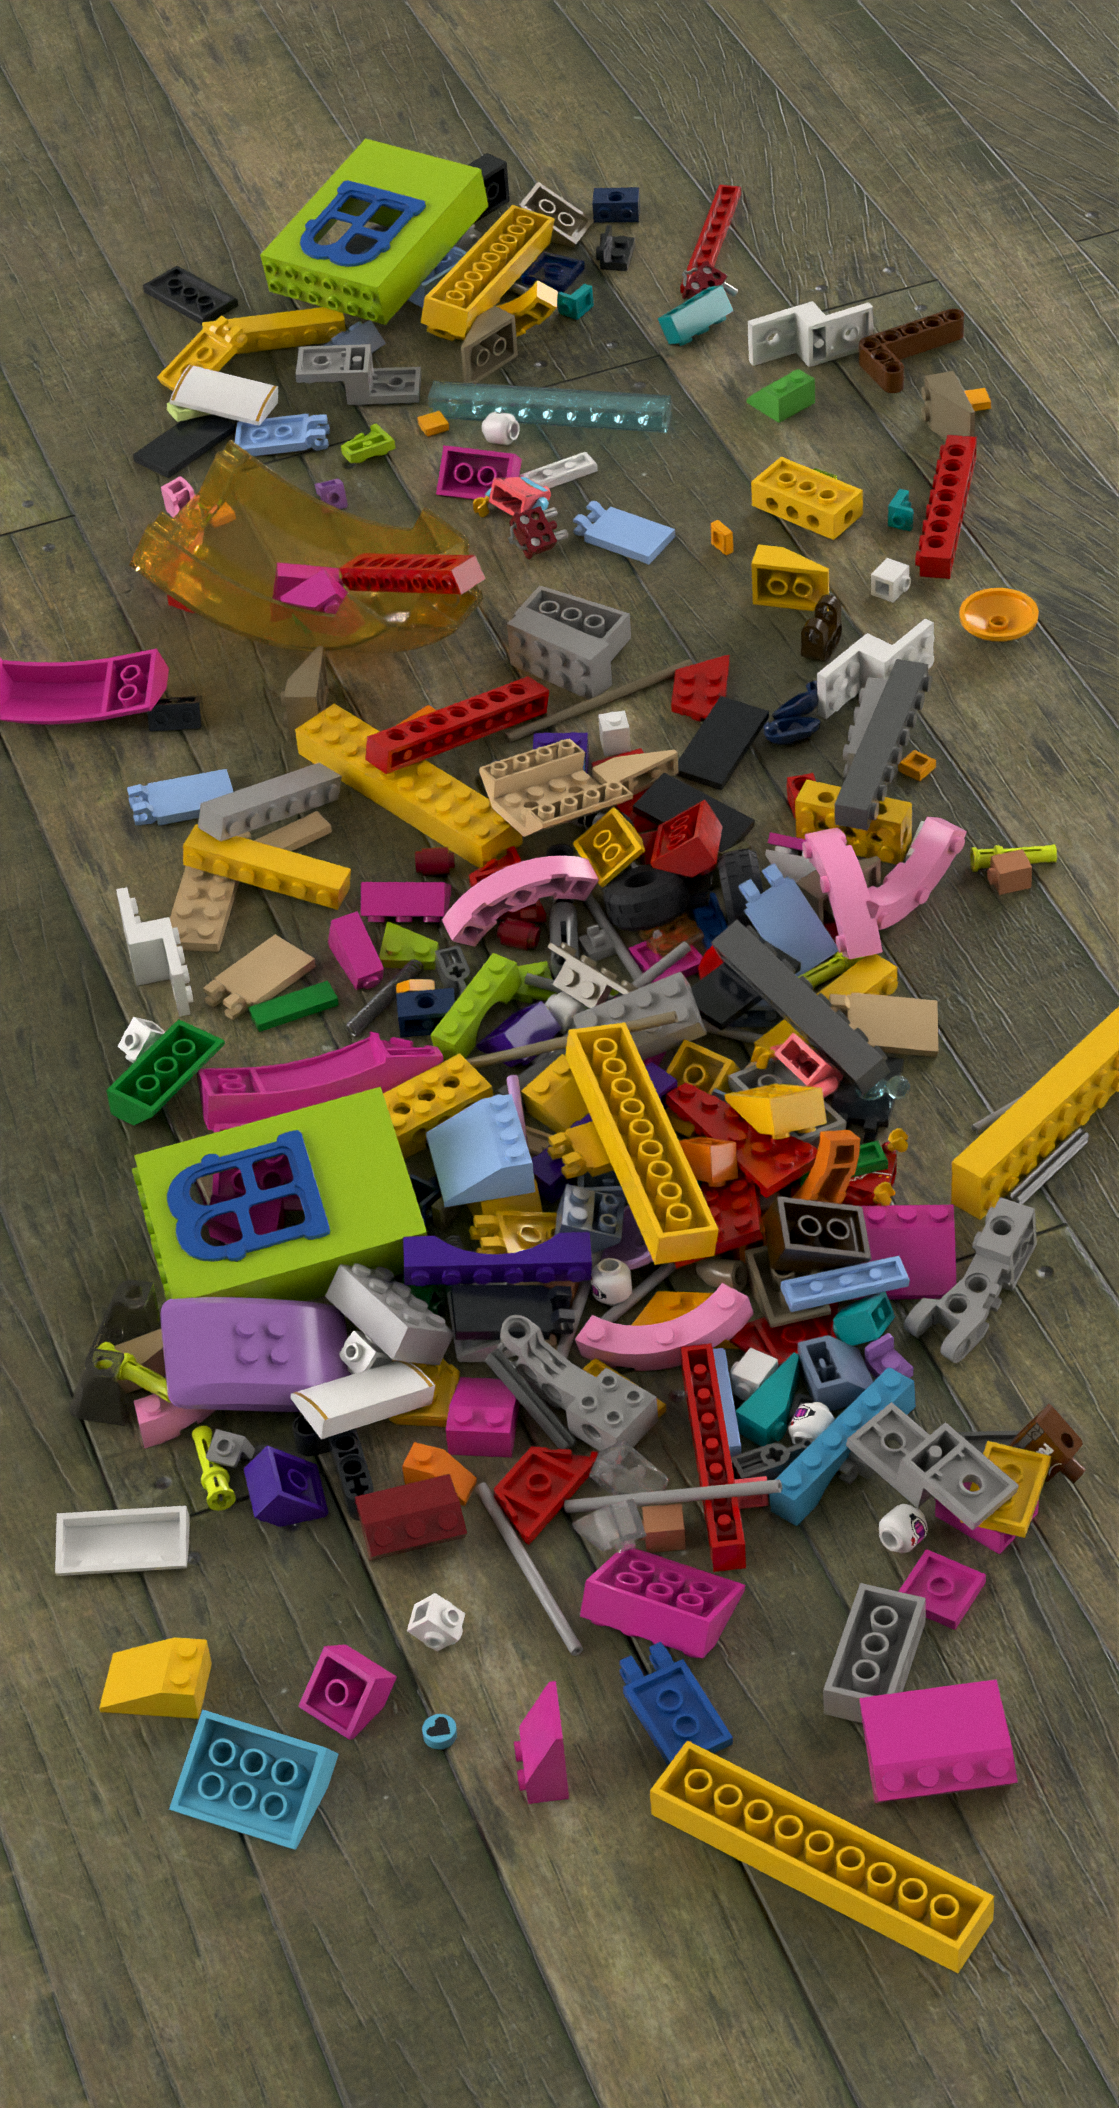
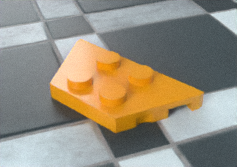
[631,1291,739,1349]

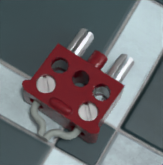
[682,261,738,300]
[508,506,568,560]

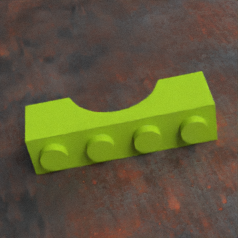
[431,953,522,1060]

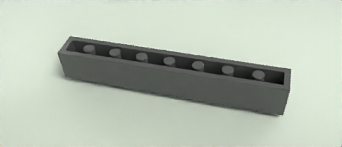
[834,659,932,831]
[711,920,890,1095]

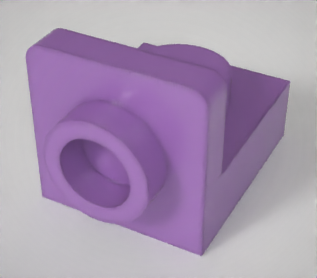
[315,479,348,512]
[865,1333,913,1379]

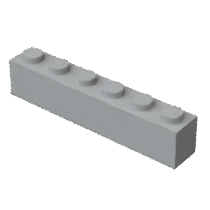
[198,763,342,841]

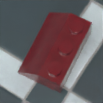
[354,1474,467,1561]

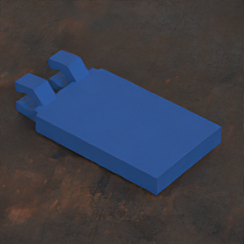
[619,1642,733,1765]

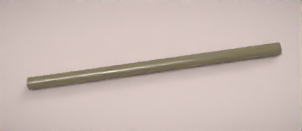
[504,659,693,743]
[466,1011,678,1069]

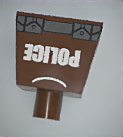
[1008,1404,1086,1484]

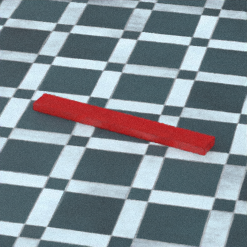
[680,185,741,293]

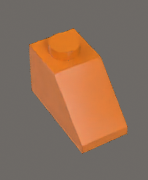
[679,1136,738,1187]
[402,1442,477,1506]

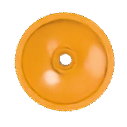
[959,588,1039,642]

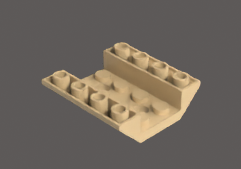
[479,738,633,837]

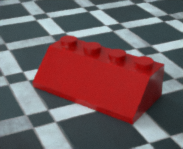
[650,800,723,877]

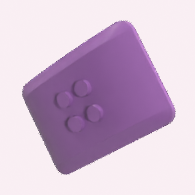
[160,1297,352,1412]

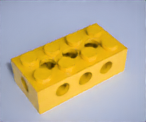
[751,457,863,540]
[795,780,912,865]
[383,1053,493,1159]

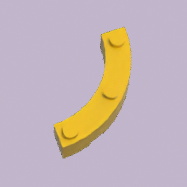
[427,280,558,341]

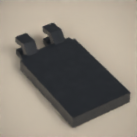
[831,1057,904,1143]
[450,1285,575,1340]

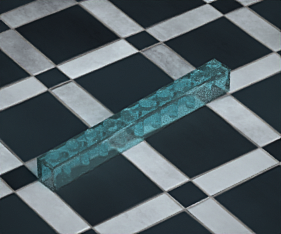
[428,381,672,433]

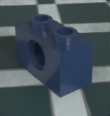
[592,187,640,223]
[396,988,455,1038]

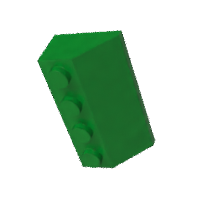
[106,1019,225,1125]

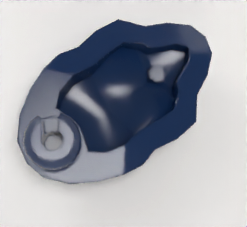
[771,680,818,720]
[764,716,821,745]

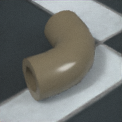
[694,1251,748,1291]

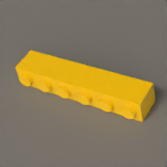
[202,307,346,354]
[183,824,351,910]
[754,954,898,1059]

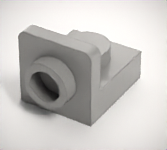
[206,1429,255,1468]

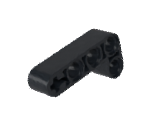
[293,1415,374,1521]

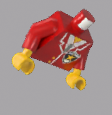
[841,1128,908,1206]

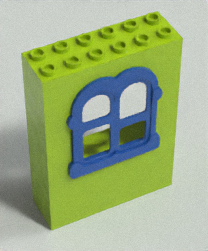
[260,138,488,325]
[132,1087,428,1301]

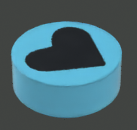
[422,1714,457,1749]

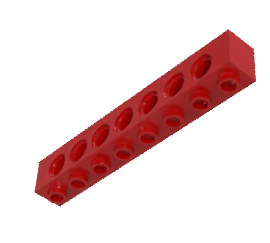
[915,435,977,579]
[339,553,485,594]
[365,676,549,774]
[680,1343,746,1572]

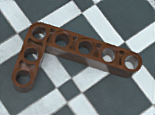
[859,309,964,393]

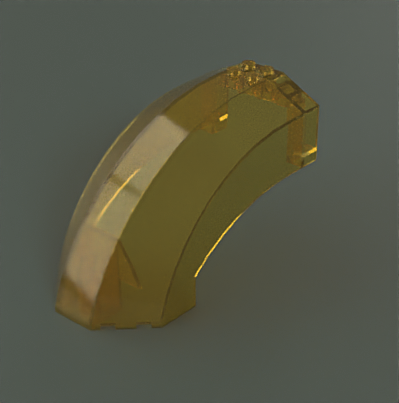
[129,440,484,653]

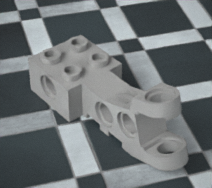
[904,1197,1037,1363]
[496,1315,658,1462]

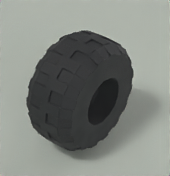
[717,848,763,932]
[603,864,690,931]

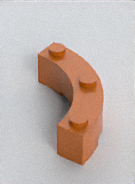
[730,1130,860,1263]

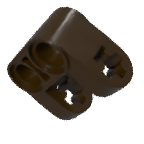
[801,595,842,662]

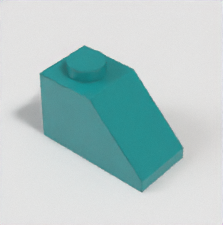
[833,1291,895,1346]

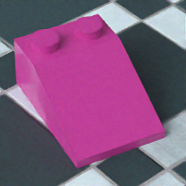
[445,1377,520,1458]
[514,1681,569,1804]

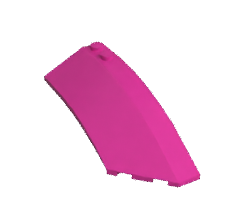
[0,648,169,725]
[196,1032,443,1132]

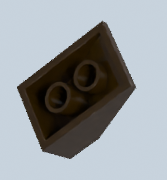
[763,1196,872,1272]

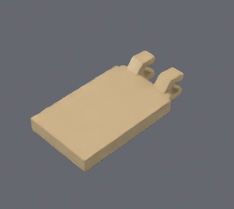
[203,934,316,1020]
[829,992,939,1057]

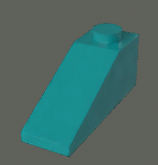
[735,1352,800,1447]

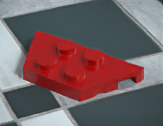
[671,655,730,722]
[469,846,546,922]
[729,1302,838,1368]
[493,1446,602,1545]

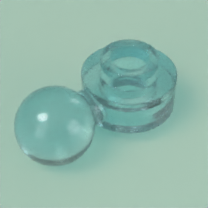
[856,1076,910,1100]

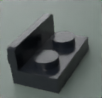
[596,225,635,271]
[147,695,203,731]

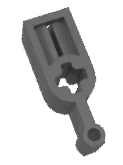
[435,945,471,1001]
[731,1438,813,1480]

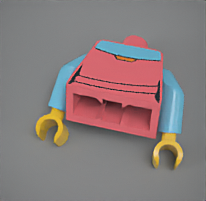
[473,477,551,539]

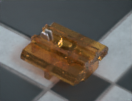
[638,913,704,957]

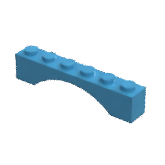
[769,1367,916,1526]

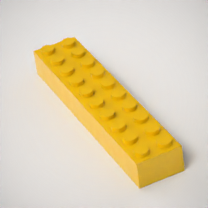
[421,205,555,338]
[295,703,523,868]
[951,1007,1119,1220]
[565,1022,719,1265]
[650,1741,994,1973]

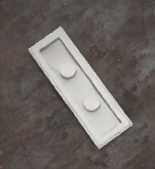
[520,452,598,488]

